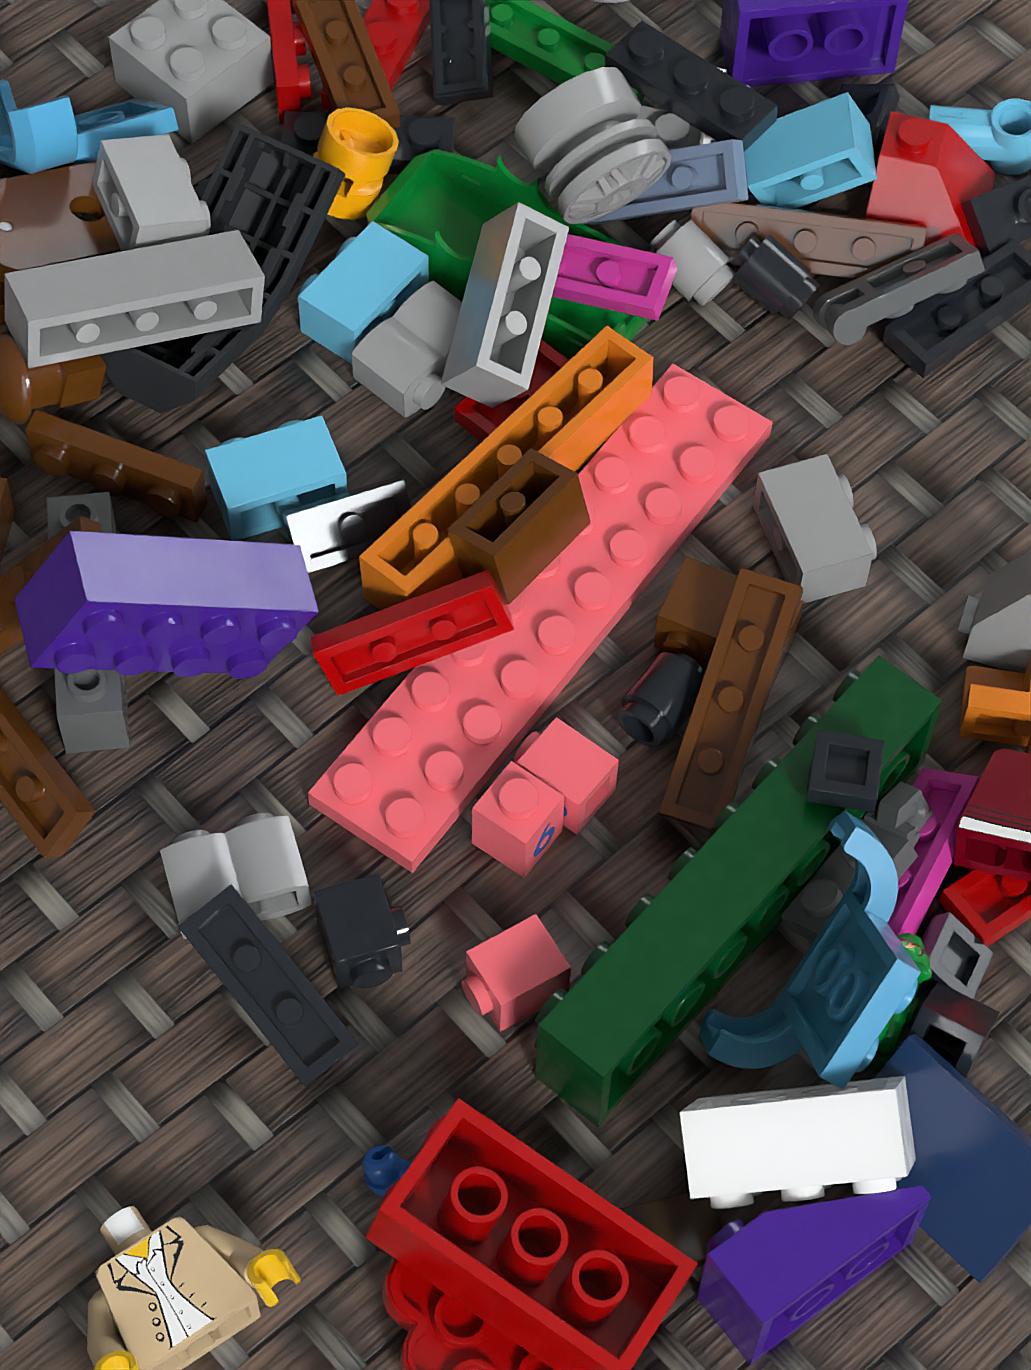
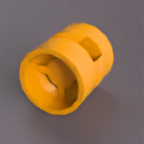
[313,107,399,220]

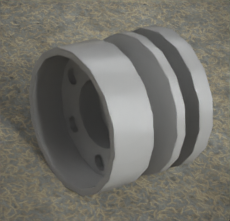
[514,67,672,224]

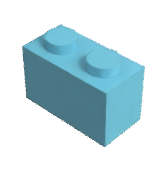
[744,92,877,209]
[298,221,429,364]
[205,415,347,541]

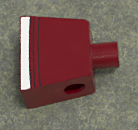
[954,737,1031,882]

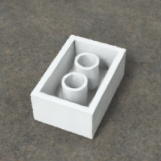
[680,1076,916,1208]

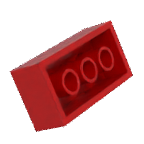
[365,1098,698,1370]

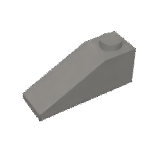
[958,550,1031,673]

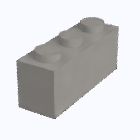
[441,202,569,408]

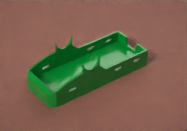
[366,149,648,359]

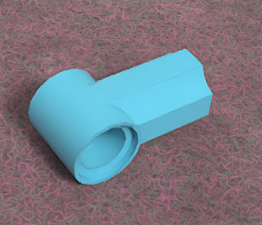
[929,98,1031,175]

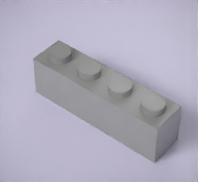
[5,230,265,369]

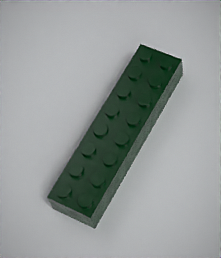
[534,656,942,1127]

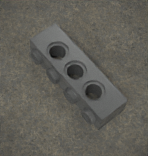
[46,492,130,754]

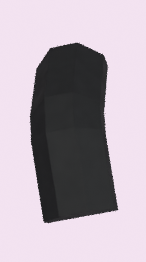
[100,123,346,413]

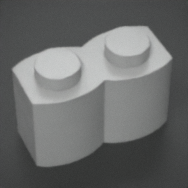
[351,281,462,418]
[160,813,312,939]

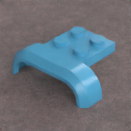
[0,79,179,174]
[699,811,921,1090]

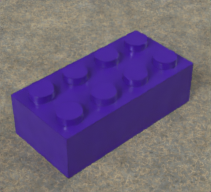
[14,531,319,679]

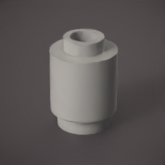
[650,220,736,307]

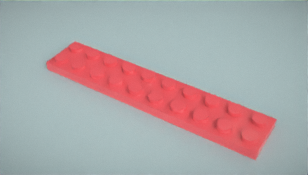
[308,364,773,873]

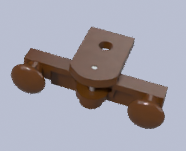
[0,161,122,424]

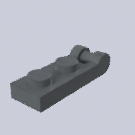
[813,232,985,345]

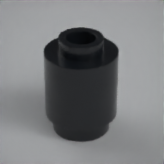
[731,235,820,321]
[617,652,705,747]

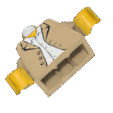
[87,1206,301,1370]

